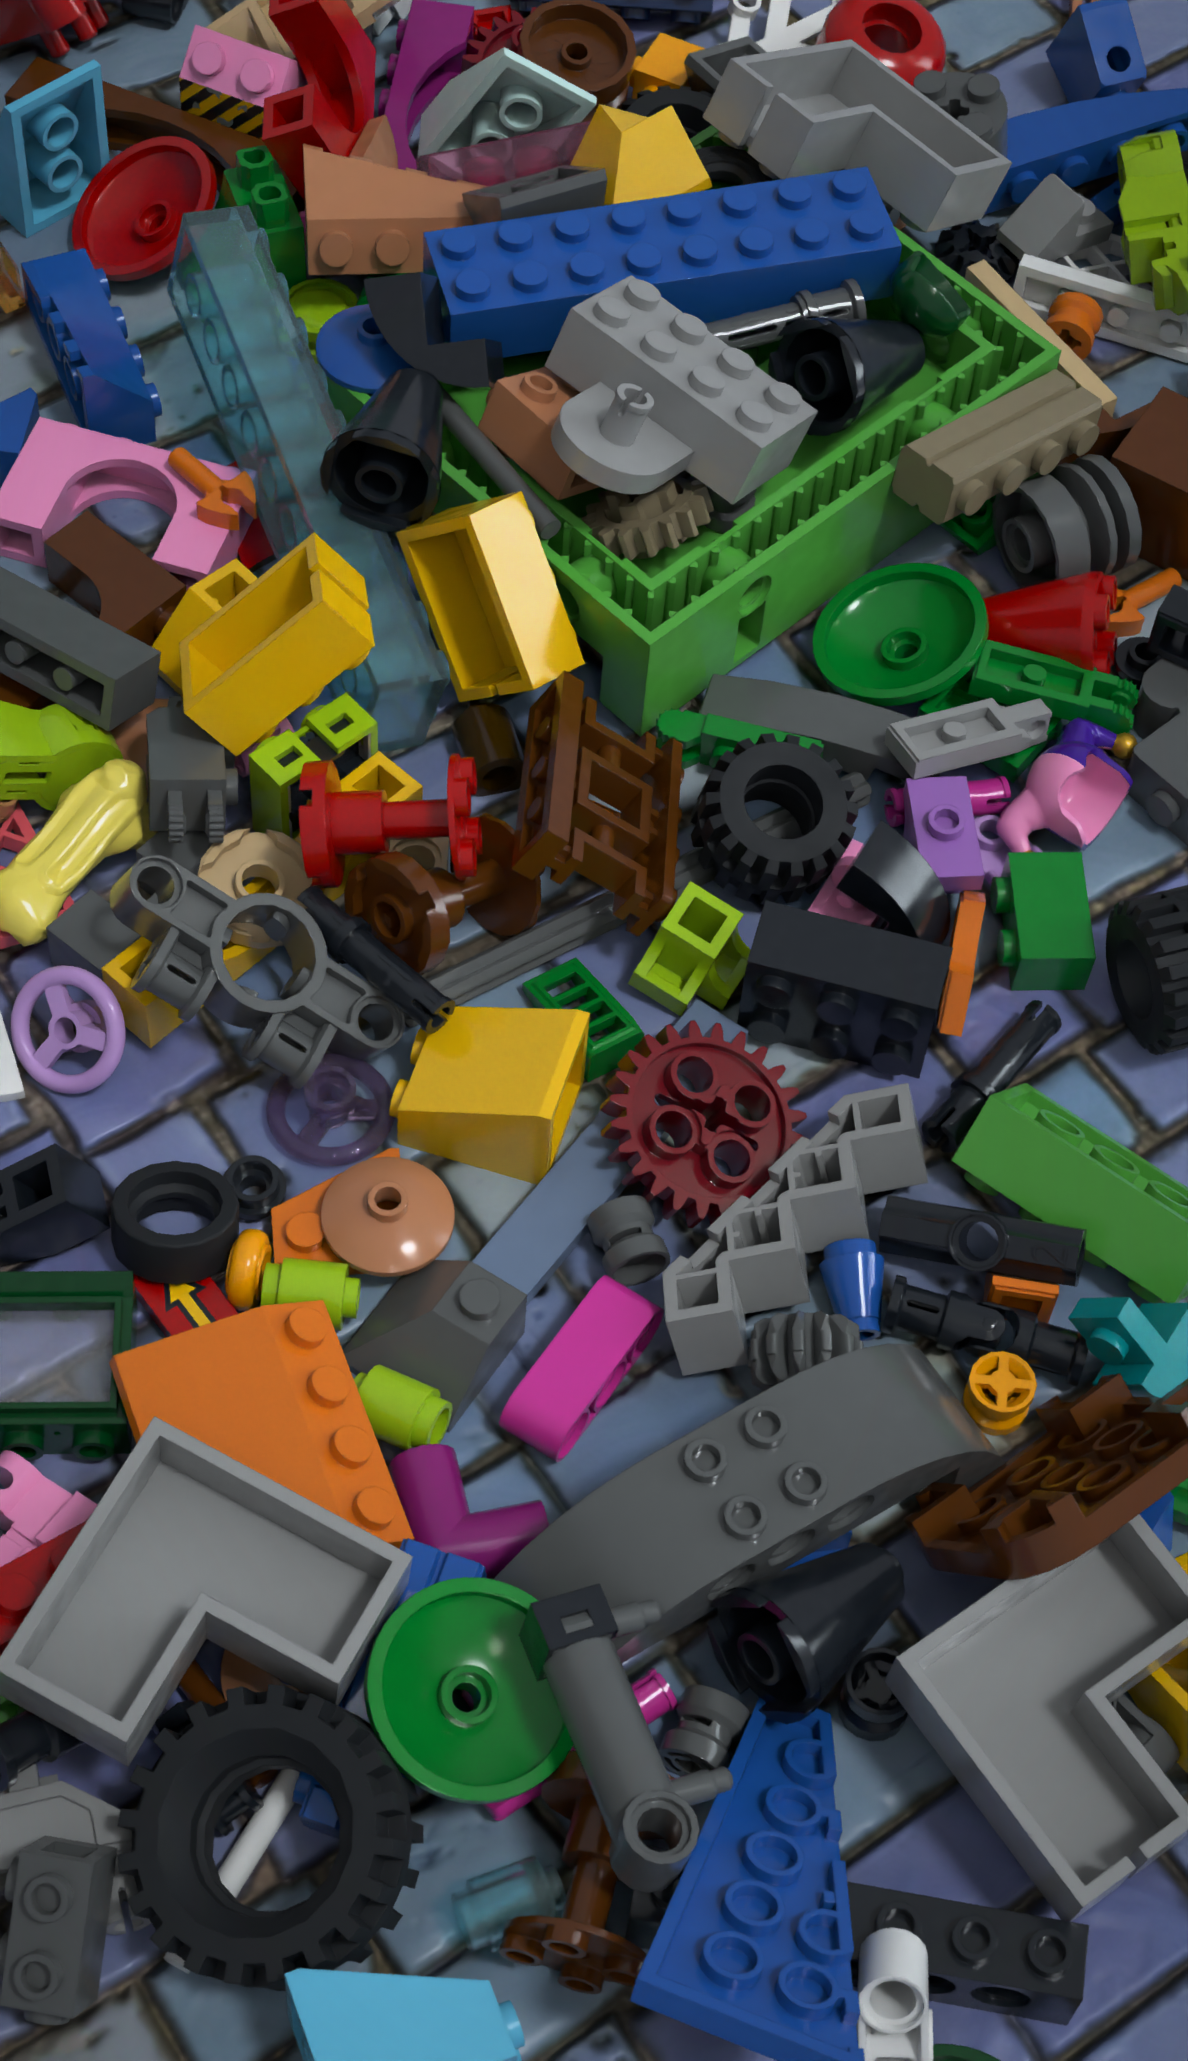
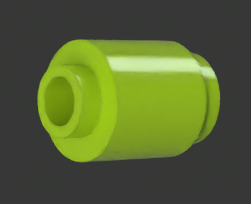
[261,1257,361,1331]
[354,1364,453,1451]

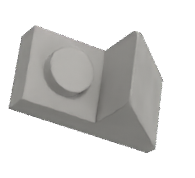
[996,174,1114,261]

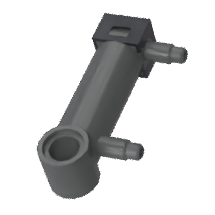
[519,1583,733,1893]

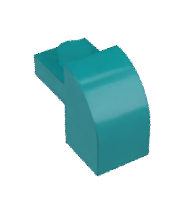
[1068,1297,1188,1397]

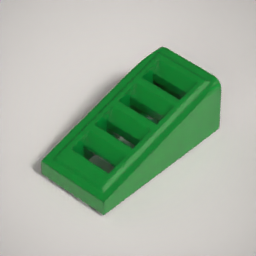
[522,957,644,1082]

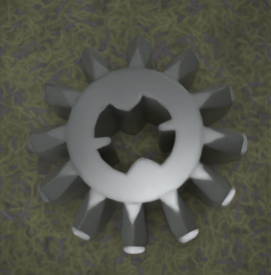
[748,1310,864,1391]

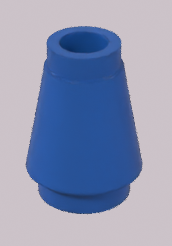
[819,1238,885,1341]

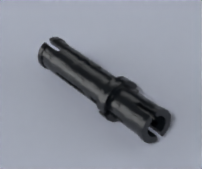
[297,886,455,1034]
[921,1000,1062,1152]

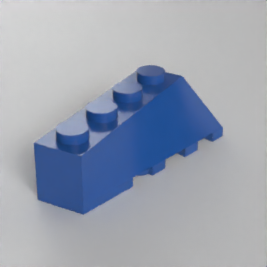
[21,248,162,444]

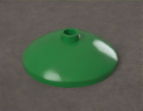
[812,563,989,706]
[364,1577,573,1804]

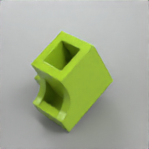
[628,881,751,1016]

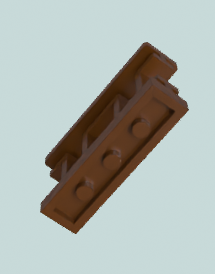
[511,670,684,937]

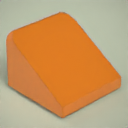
[983,1272,1059,1323]

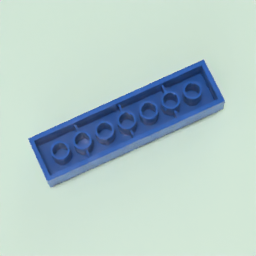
[423,167,902,358]

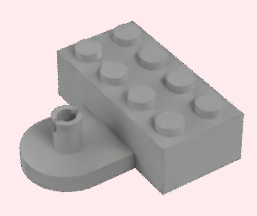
[544,275,818,505]

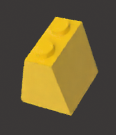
[389,1006,590,1185]

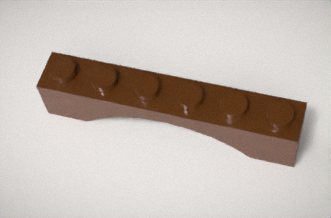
[5,57,305,216]

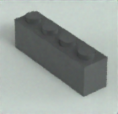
[0,566,161,731]

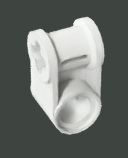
[856,1927,933,2061]

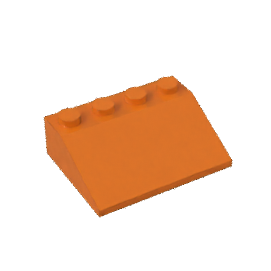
[109,1300,414,1549]

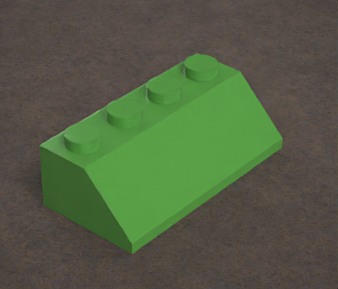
[951,1083,1188,1303]

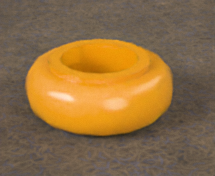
[225,1229,272,1311]

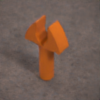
[168,447,257,531]
[1107,568,1182,637]

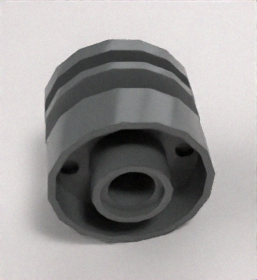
[992,454,1142,588]

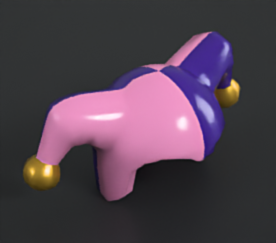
[996,717,1138,852]

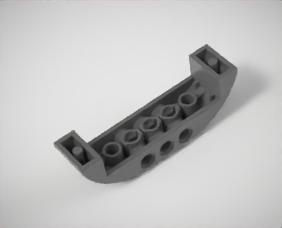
[494,1343,1005,1663]

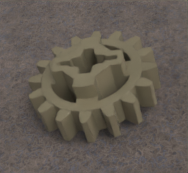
[582,470,714,561]

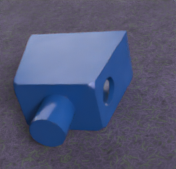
[1045,0,1147,103]

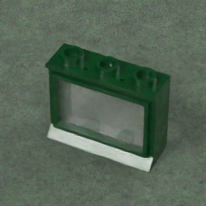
[0,1271,138,1461]

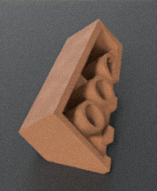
[303,144,487,275]

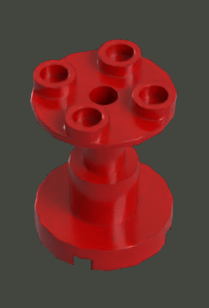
[299,753,483,888]

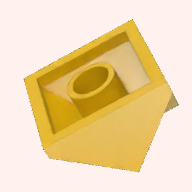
[570,104,713,205]

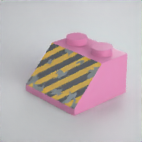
[179,24,308,139]

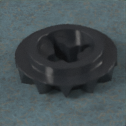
[934,220,1019,281]

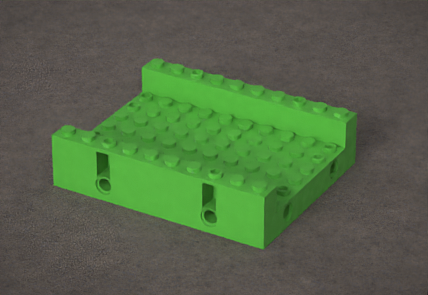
[324,125,1061,737]

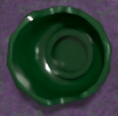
[889,251,971,338]

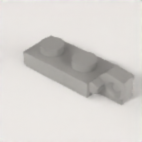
[884,698,1052,780]

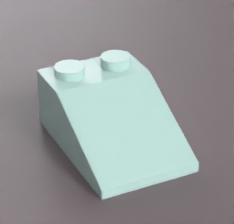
[418,47,597,186]

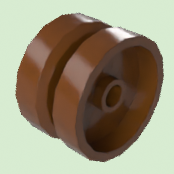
[517,0,637,140]

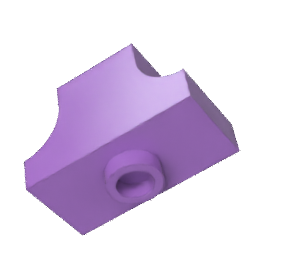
[903,776,985,894]

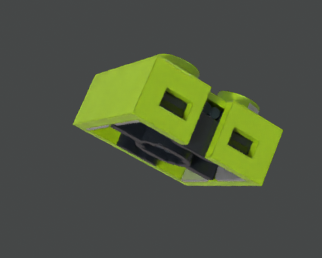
[248,693,378,839]

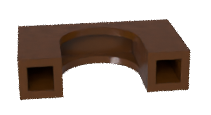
[0,510,186,710]

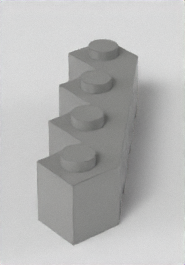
[662,1083,928,1376]

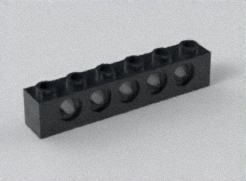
[625,1845,1089,2026]

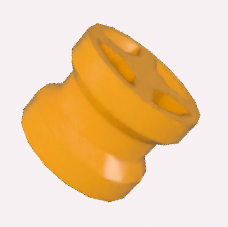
[961,1351,1037,1436]

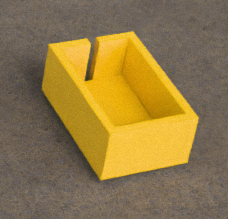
[396,491,585,702]
[179,532,375,757]

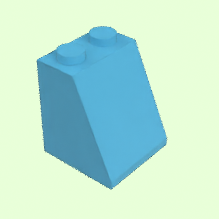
[284,1968,525,2061]

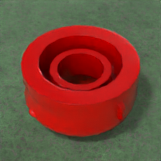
[814,0,946,86]

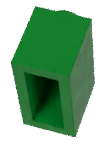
[990,852,1096,991]

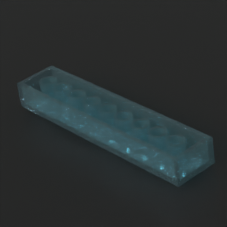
[167,205,450,753]

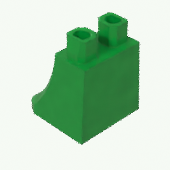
[177,145,306,330]

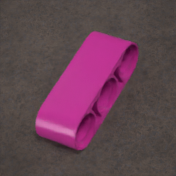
[499,1275,664,1462]

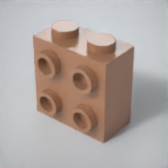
[478,366,600,500]

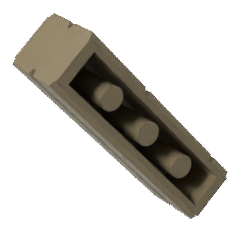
[891,369,1103,525]

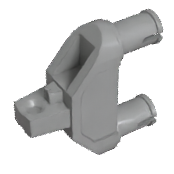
[0,1763,151,1935]

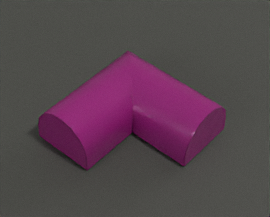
[388,1444,549,1579]

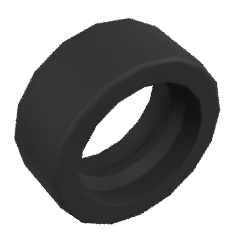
[111,1161,239,1285]

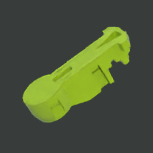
[1117,129,1188,315]
[0,700,123,811]

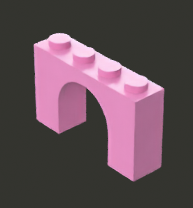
[0,417,258,592]

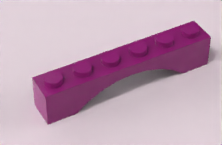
[378,0,474,171]

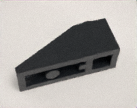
[0,1143,111,1267]

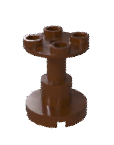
[344,813,545,975]
[499,1750,674,1994]

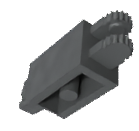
[146,696,238,843]

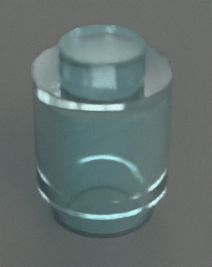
[451,1855,566,1953]

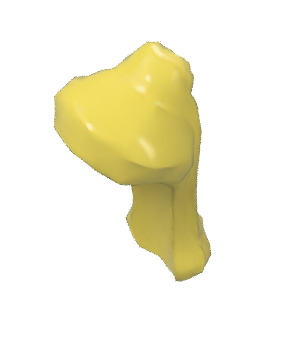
[0,759,158,947]

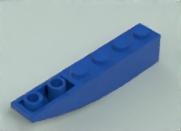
[984,88,1188,215]

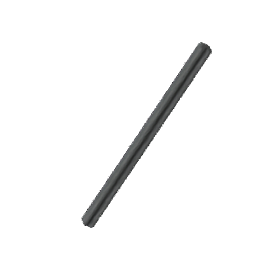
[402,772,872,1027]

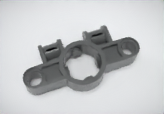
[109,855,405,1090]

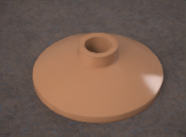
[321,1157,455,1277]

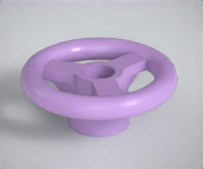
[10,965,126,1094]

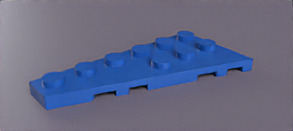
[630,1697,865,2061]

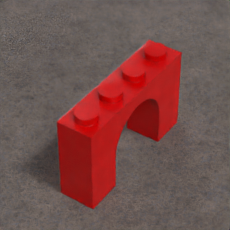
[262,0,376,201]

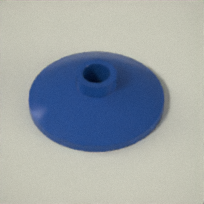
[316,304,415,394]

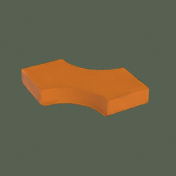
[937,890,986,1037]

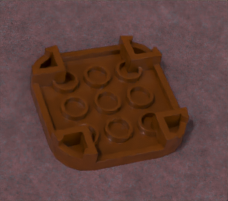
[904,1373,1188,1580]

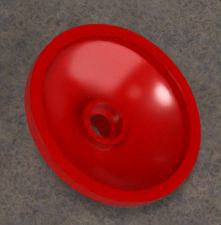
[72,136,217,281]

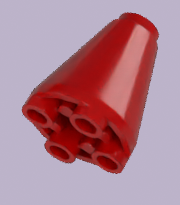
[983,571,1118,674]

